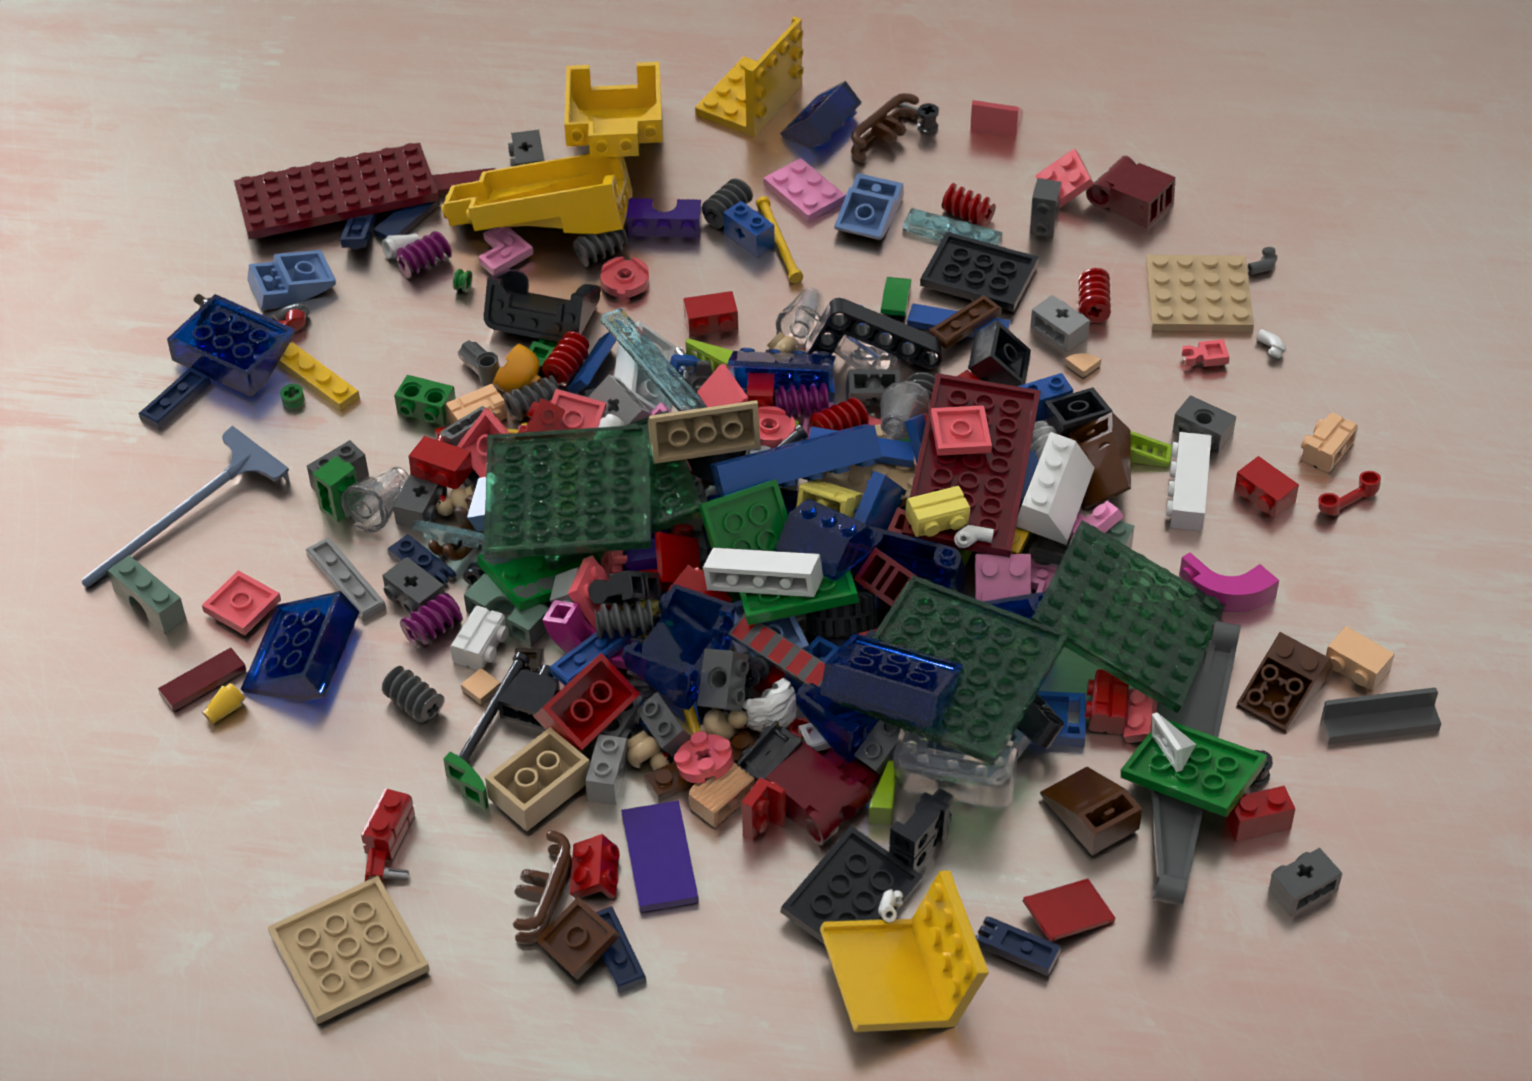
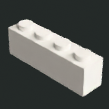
[1166,432,1212,531]
[703,548,823,597]

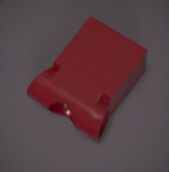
[1086,156,1176,229]
[853,547,944,621]
[765,742,872,845]

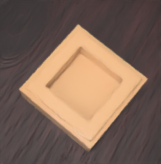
[461,668,501,705]

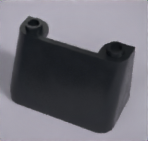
[483,269,601,342]

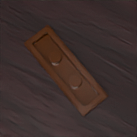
[929,295,1001,349]

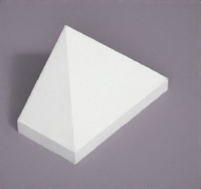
[1152,713,1196,772]

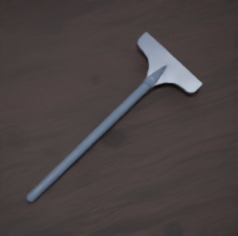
[82,425,290,587]

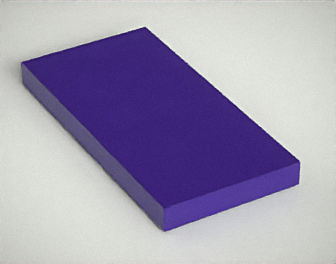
[621,800,699,912]

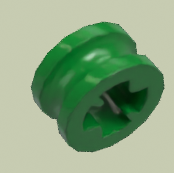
[453,269,473,293]
[280,384,305,408]

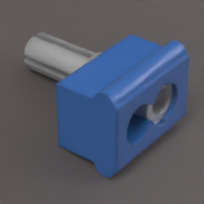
[668,347,700,377]

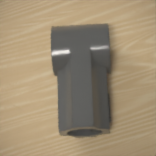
[458,340,500,386]

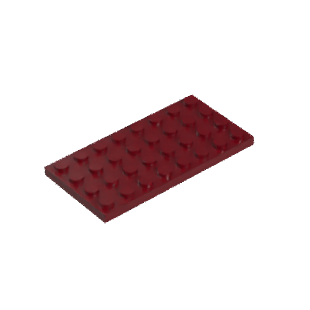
[234,142,439,240]
[901,373,1041,558]

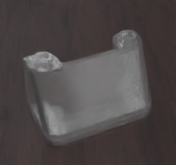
[893,721,1019,809]

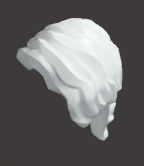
[724,678,798,732]

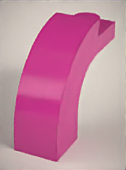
[1179,552,1280,612]
[542,600,638,670]

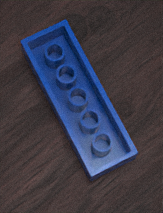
[710,424,882,497]

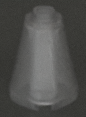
[775,288,825,349]
[880,381,930,440]
[341,467,409,533]

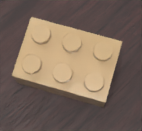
[485,727,590,831]

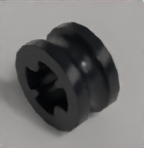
[463,562,487,586]

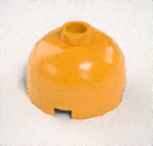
[493,344,541,394]

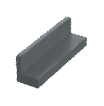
[1320,687,1441,744]

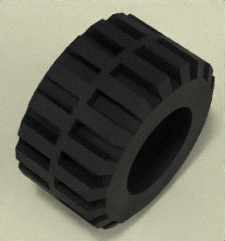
[806,588,877,638]

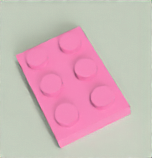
[764,158,846,222]

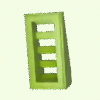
[685,338,735,374]
[1131,431,1173,468]
[869,760,896,825]

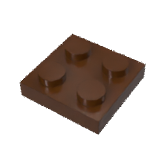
[535,897,620,980]

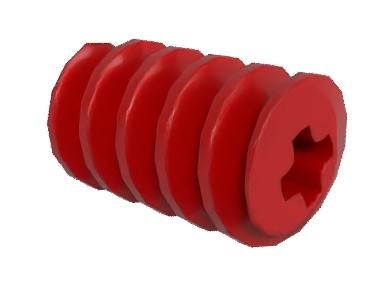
[941,183,996,228]
[1078,268,1111,323]
[542,331,590,387]
[810,398,869,431]

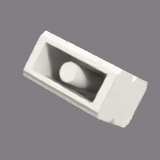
[450,606,509,670]

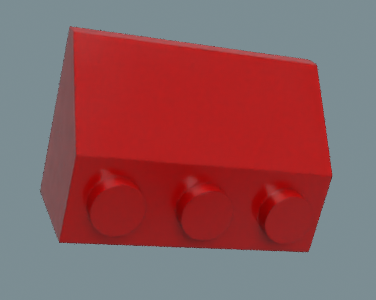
[533,653,640,751]

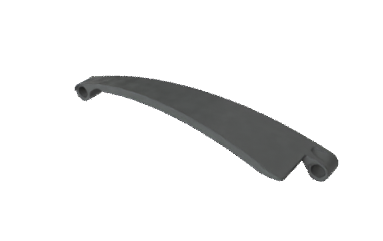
[1148,621,1241,906]

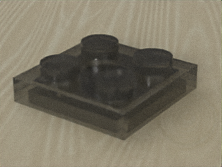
[1028,535,1092,572]

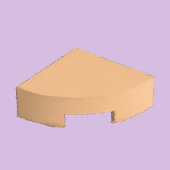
[1065,353,1101,378]

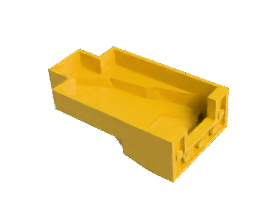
[564,61,663,158]
[442,153,632,234]

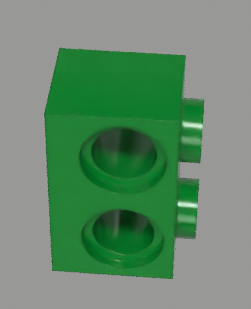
[394,375,456,425]
[312,456,361,522]

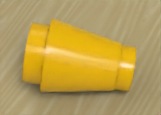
[202,683,245,724]

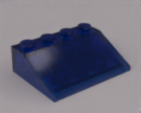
[167,294,295,397]
[728,348,837,393]
[241,591,359,701]
[820,633,963,728]

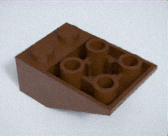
[1069,412,1131,509]
[1236,632,1333,732]
[1040,766,1143,855]

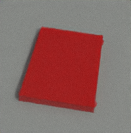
[655,532,701,584]
[1022,878,1116,942]

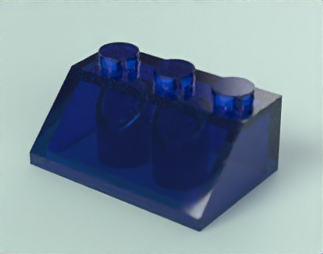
[780,80,862,149]
[775,498,873,581]

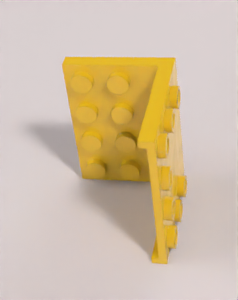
[695,16,804,137]
[820,871,989,1032]

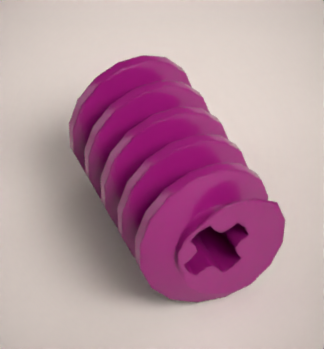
[396,231,452,278]
[774,383,829,418]
[400,593,463,646]

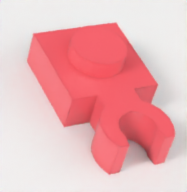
[1181,339,1230,367]
[601,543,627,577]

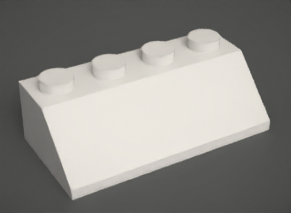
[614,320,677,412]
[1016,432,1095,544]

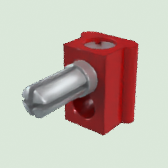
[364,848,409,883]

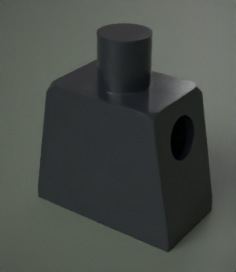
[497,664,560,731]

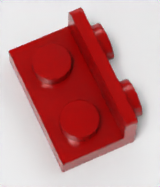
[741,777,786,841]

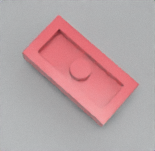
[1123,686,1158,743]

